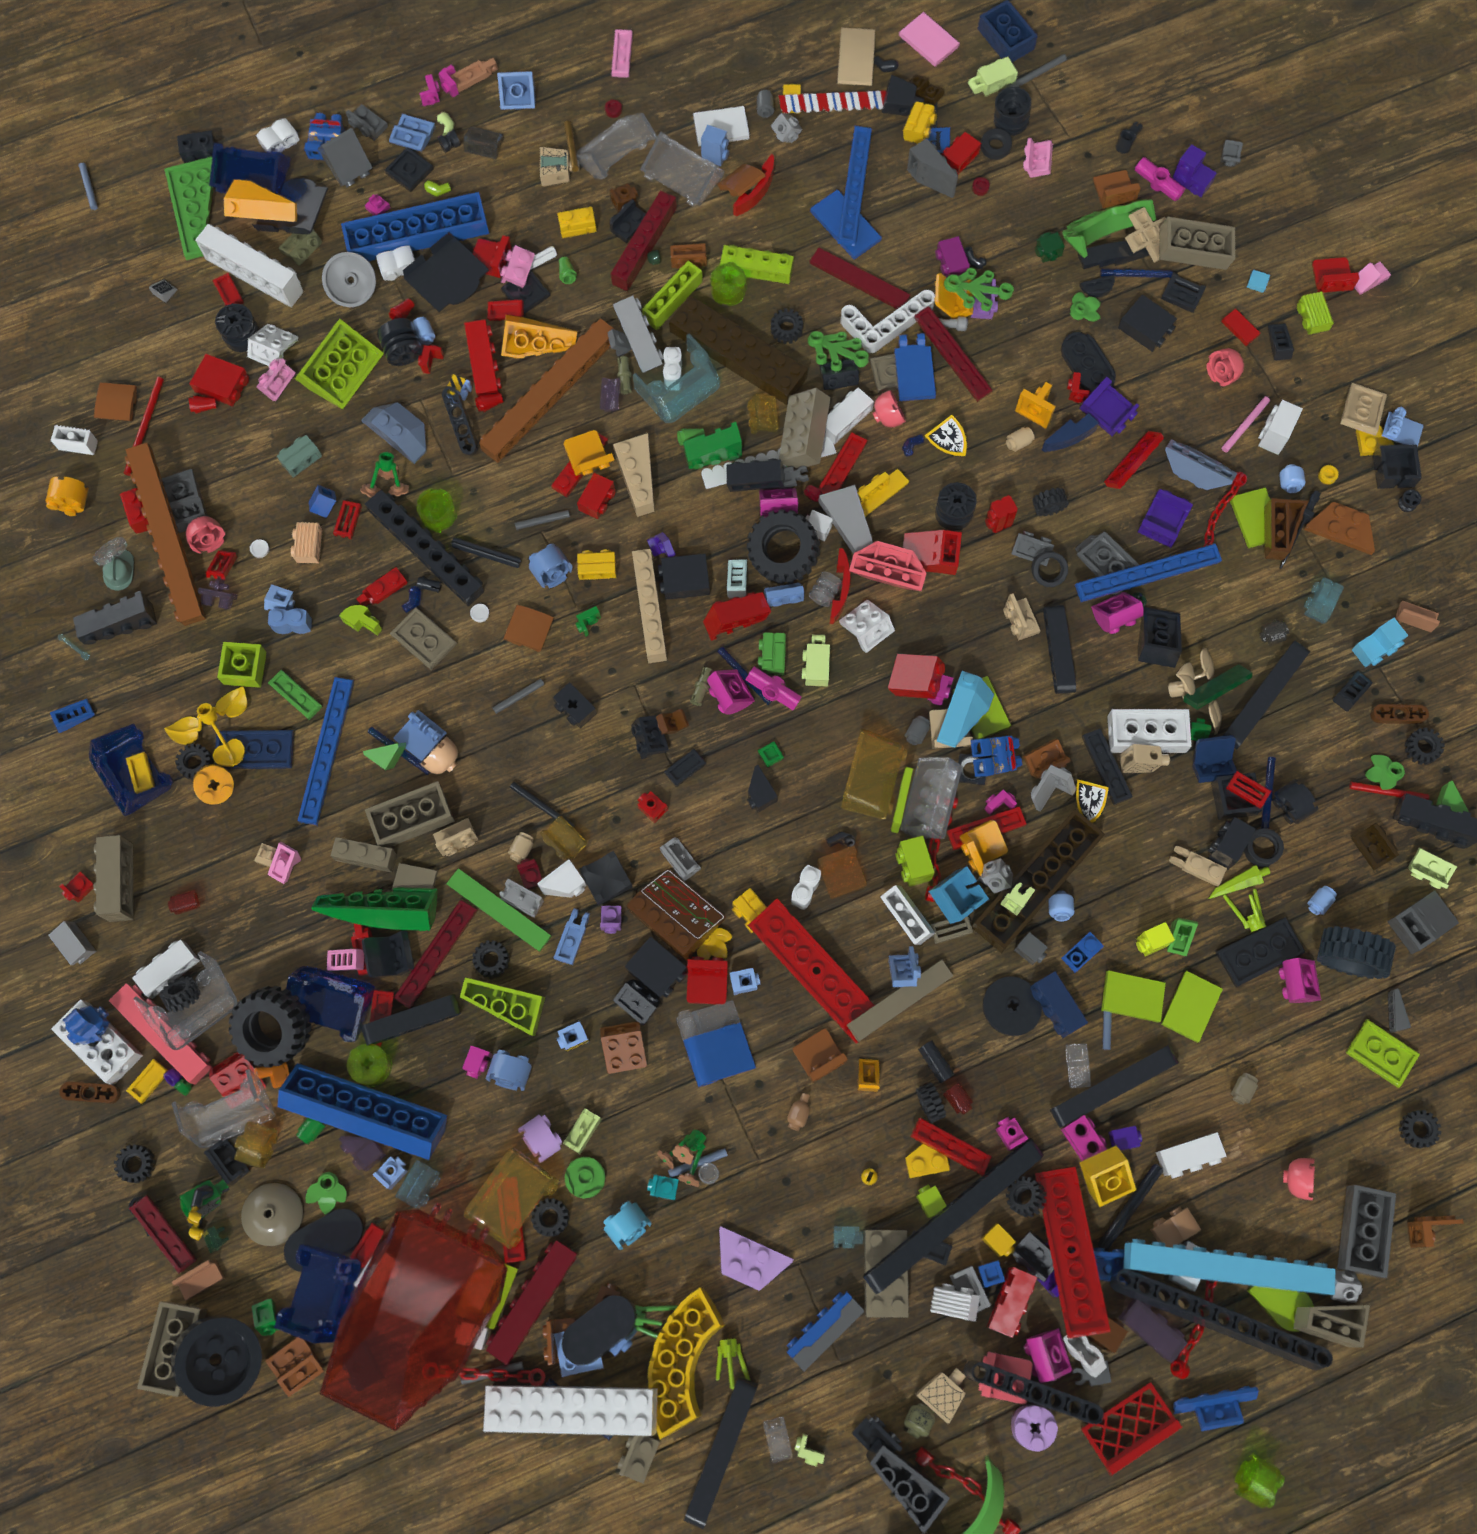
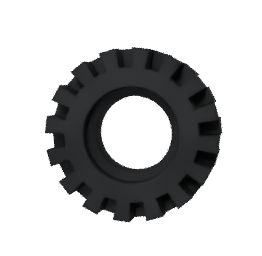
[771,308,803,344]
[1032,488,1069,516]
[1405,728,1445,765]
[175,744,214,781]
[472,940,510,978]
[160,976,201,1012]
[916,1083,946,1123]
[1399,1110,1441,1148]
[114,1145,156,1183]
[1006,1176,1047,1217]
[531,1198,569,1237]

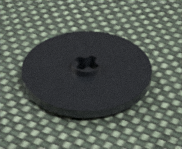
[983,977,1042,1036]

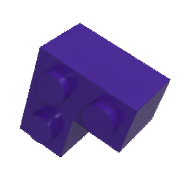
[1173,144,1217,198]

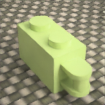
[968,57,1018,96]
[802,634,830,686]

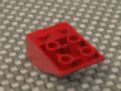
[903,530,962,575]

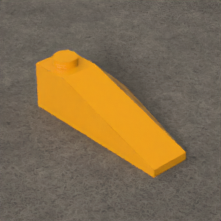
[224,180,297,222]
[501,315,577,358]

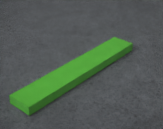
[447,869,552,952]

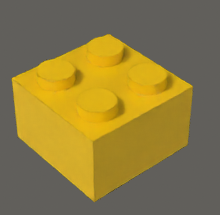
[1079,1146,1136,1207]

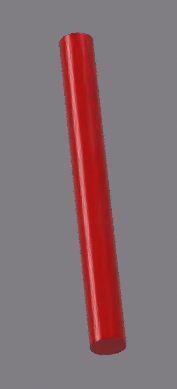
[1349,781,1429,800]

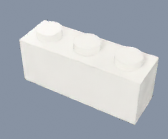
[825,387,874,444]
[881,885,935,945]
[132,940,200,999]
[1156,1132,1226,1178]

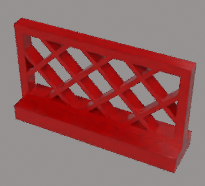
[1081,1382,1183,1476]

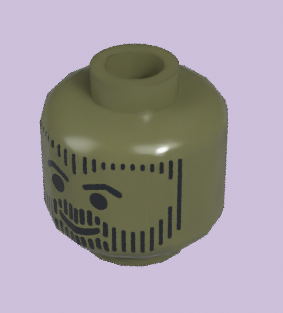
[904,1403,935,1438]

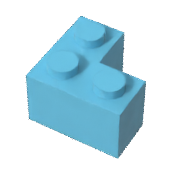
[1352,618,1408,668]

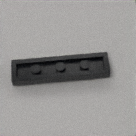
[1082,729,1133,805]

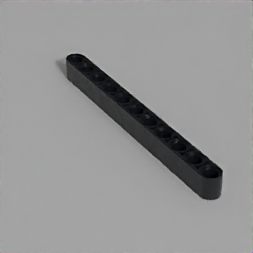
[863,1138,1044,1295]
[1110,1269,1333,1371]

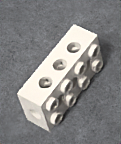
[1107,709,1191,753]
[51,999,143,1085]

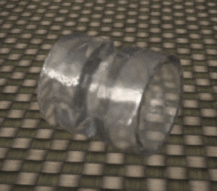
[809,572,842,607]

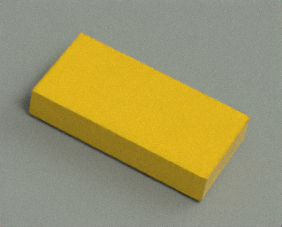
[126,752,156,794]
[126,1059,168,1104]

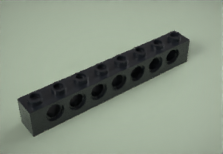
[365,490,484,607]

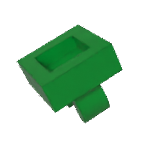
[1190,718,1211,741]

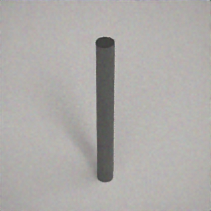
[1007,54,1067,88]

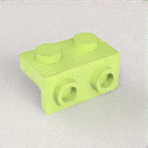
[1408,848,1457,889]

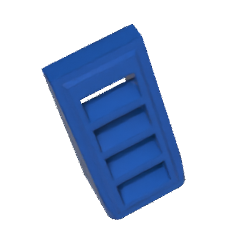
[50,699,95,733]

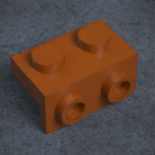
[670,244,707,269]
[1023,738,1071,779]

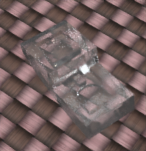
[1066,1043,1091,1088]

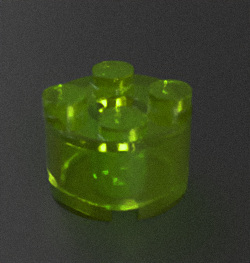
[710,262,746,306]
[417,488,457,532]
[347,1044,392,1087]
[1234,1454,1285,1508]

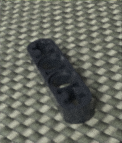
[442,386,478,455]

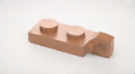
[450,58,498,92]

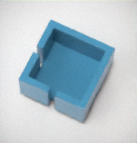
[929,866,989,924]

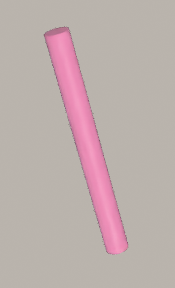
[1222,397,1270,452]

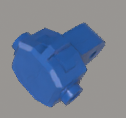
[63,1005,109,1045]

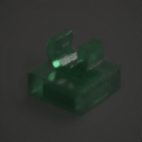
[202,1226,229,1254]

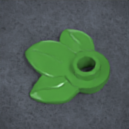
[1070,292,1101,321]
[1365,755,1405,790]
[306,1172,347,1214]

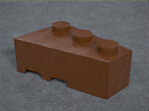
[1265,498,1308,560]

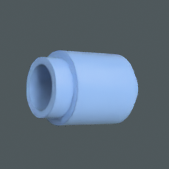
[413,317,435,345]
[1308,886,1337,915]

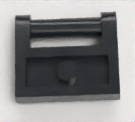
[1161,272,1207,313]

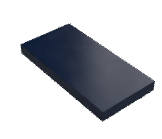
[214,730,294,769]

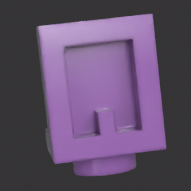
[600,906,622,934]

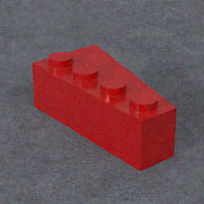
[464,319,502,397]

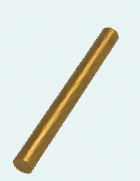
[564,121,579,172]

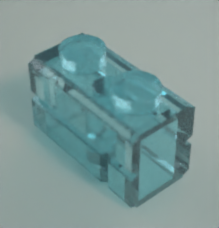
[1304,578,1344,624]
[395,1160,440,1209]

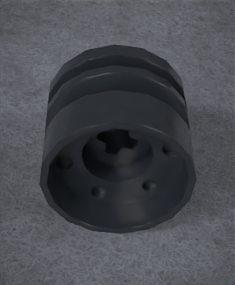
[993,87,1032,136]
[215,303,260,352]
[377,318,423,366]
[935,482,977,531]

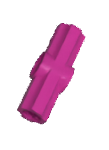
[1135,158,1186,201]
[745,666,802,710]

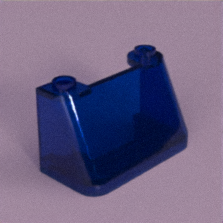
[209,143,291,195]
[89,723,173,816]
[286,966,375,1042]
[274,1244,361,1343]

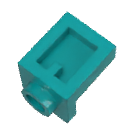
[647,1174,679,1200]

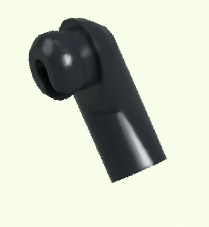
[873,56,899,73]
[964,247,987,269]
[826,832,856,848]

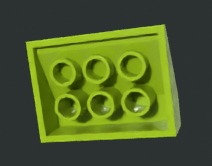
[295,319,384,409]

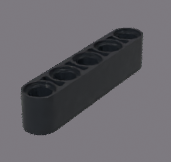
[1043,605,1076,694]
[361,994,461,1046]

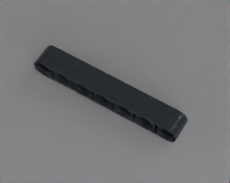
[1223,640,1310,750]
[1050,1045,1180,1128]
[964,1360,1104,1424]
[683,1376,758,1529]

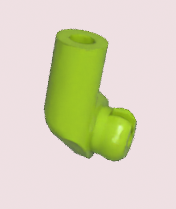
[424,181,451,196]

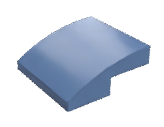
[389,114,435,152]

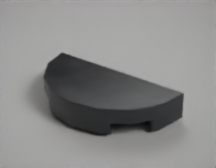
[1079,275,1115,297]

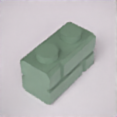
[277,435,322,478]

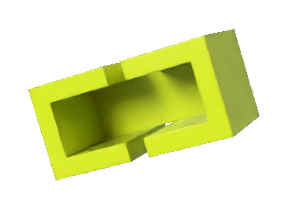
[1136,922,1175,957]

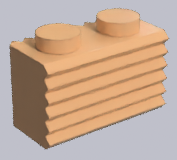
[291,522,322,563]

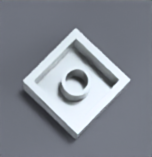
[1258,400,1303,455]

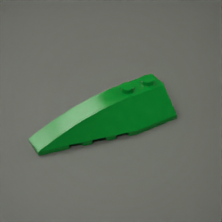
[312,887,438,931]

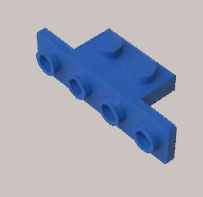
[1068,1247,1125,1282]
[1173,1386,1259,1431]

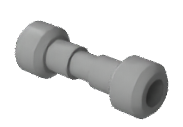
[939,316,968,331]

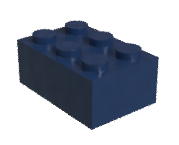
[978,0,1037,62]

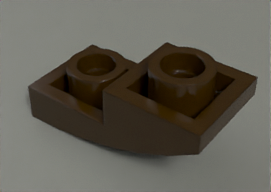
[909,74,945,105]

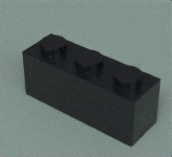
[726,458,784,492]

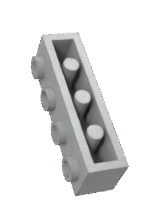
[613,296,664,373]

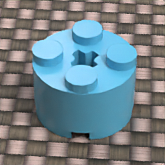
[603,1201,652,1250]

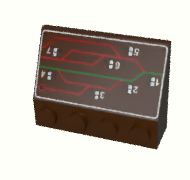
[626,868,726,961]

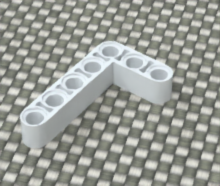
[841,290,935,353]

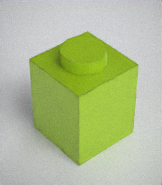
[916,1184,946,1218]

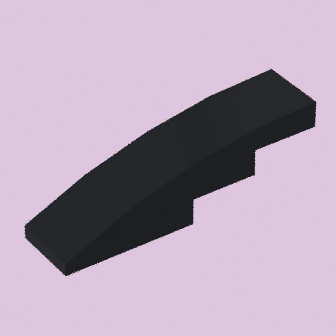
[1078,241,1149,269]

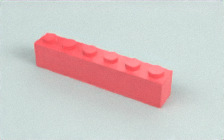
[109,983,212,1085]

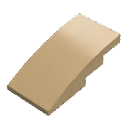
[837,28,875,86]

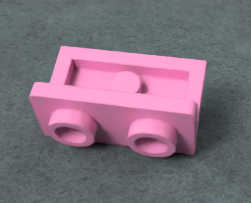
[1023,138,1053,178]
[500,245,535,288]
[257,358,295,401]

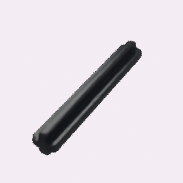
[451,537,522,568]

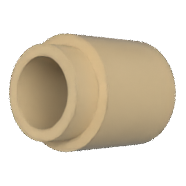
[1006,427,1034,452]
[508,832,534,862]

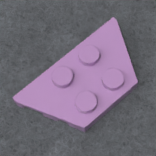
[719,1227,793,1291]

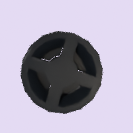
[1398,489,1421,512]

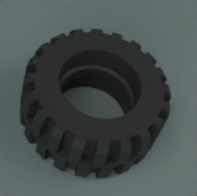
[747,509,820,584]
[229,986,312,1068]

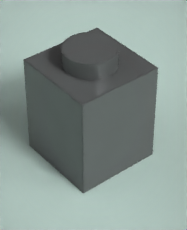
[1014,932,1048,966]

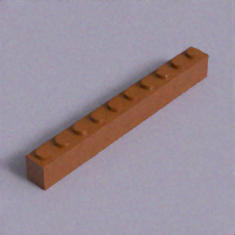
[479,318,615,463]
[125,443,206,626]

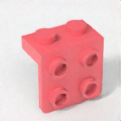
[979,1352,1033,1404]

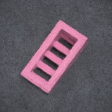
[327,949,364,971]

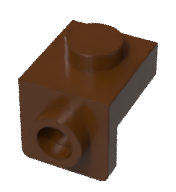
[656,709,689,734]

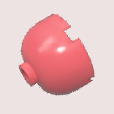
[1207,348,1244,386]
[873,390,906,428]
[186,516,225,554]
[1283,1158,1315,1201]

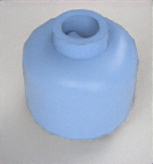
[1279,464,1306,493]
[1048,891,1074,921]

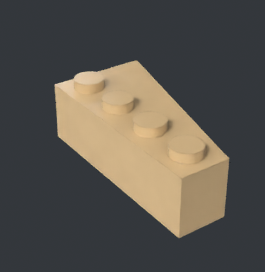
[613,433,654,517]

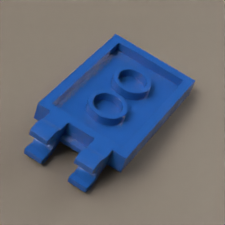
[894,333,936,401]

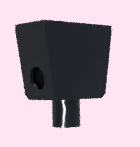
[881,75,924,116]

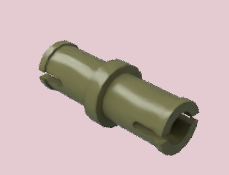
[617,356,632,394]
[690,667,714,706]

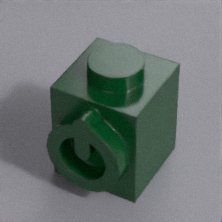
[1035,232,1065,263]

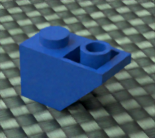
[1061,932,1104,973]

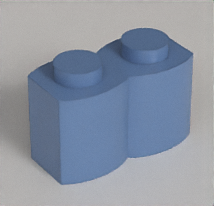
[268,608,312,634]

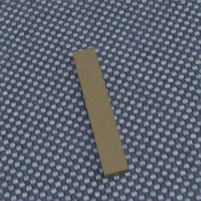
[847,960,953,1042]

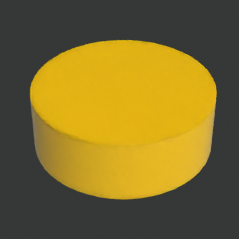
[1318,465,1339,485]

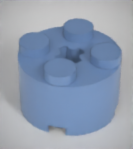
[529,544,572,588]
[486,1050,532,1091]

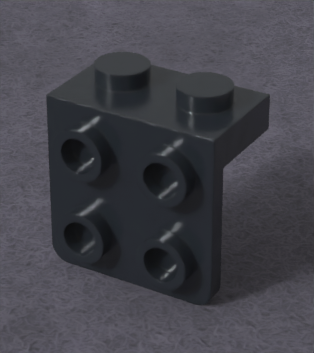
[362,931,414,977]
[851,1414,902,1452]

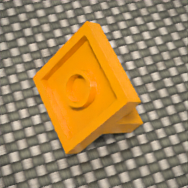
[1015,382,1056,429]

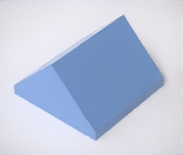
[497,71,535,109]

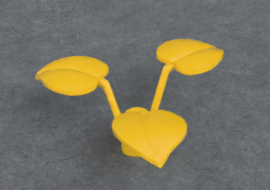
[164,686,248,767]

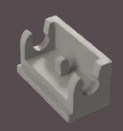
[660,837,701,882]
[500,879,544,918]
[48,921,97,965]
[950,1266,991,1312]

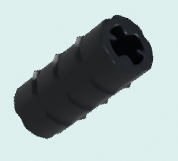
[918,1040,955,1084]

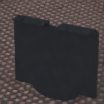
[252,178,328,235]
[403,232,489,312]

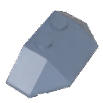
[361,402,427,464]
[1165,439,1237,490]

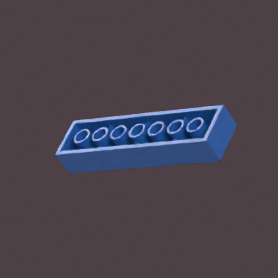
[341,192,489,261]
[277,1063,448,1160]

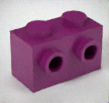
[935,236,970,278]

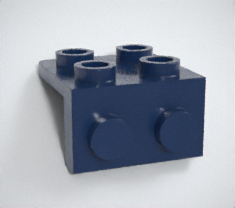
[1192,735,1237,783]

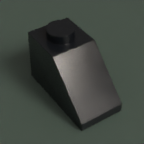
[747,765,778,812]

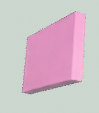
[899,12,959,67]

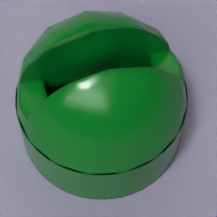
[173,1079,192,1096]

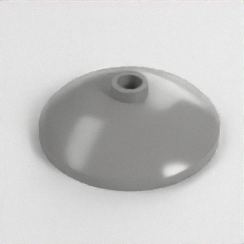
[322,252,376,307]

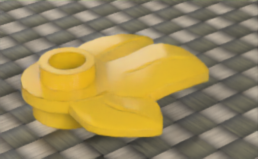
[697,928,732,960]

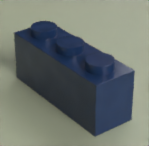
[1030,972,1088,1038]

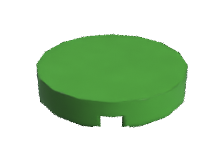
[565,1157,606,1199]

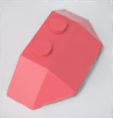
[849,541,927,591]

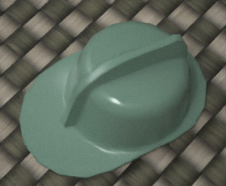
[102,549,134,591]

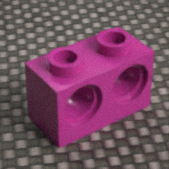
[1061,1115,1107,1161]

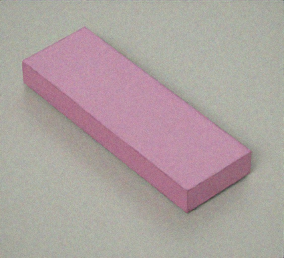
[612,30,633,77]

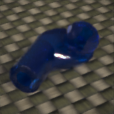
[902,434,924,456]
[401,586,421,613]

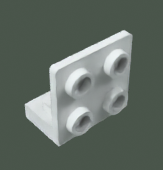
[247,324,298,366]
[839,600,895,653]

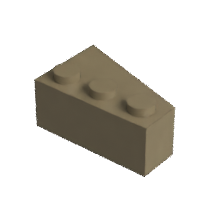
[1293,1305,1370,1348]

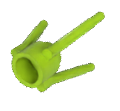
[1223,889,1266,932]
[716,1339,750,1389]

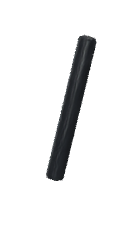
[1098,1164,1163,1251]

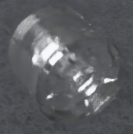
[699,1163,719,1185]

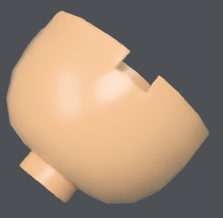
[420,736,458,774]

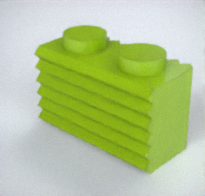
[1297,291,1334,334]

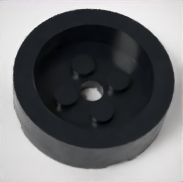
[171,1315,262,1407]

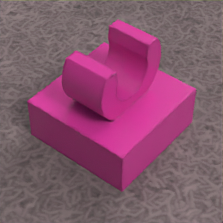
[365,194,390,216]

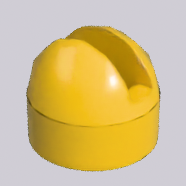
[861,1168,878,1185]

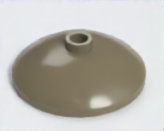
[241,1183,304,1246]

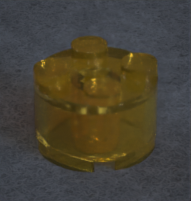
[235,1121,278,1168]

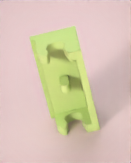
[1001,883,1035,915]
[563,1108,602,1154]

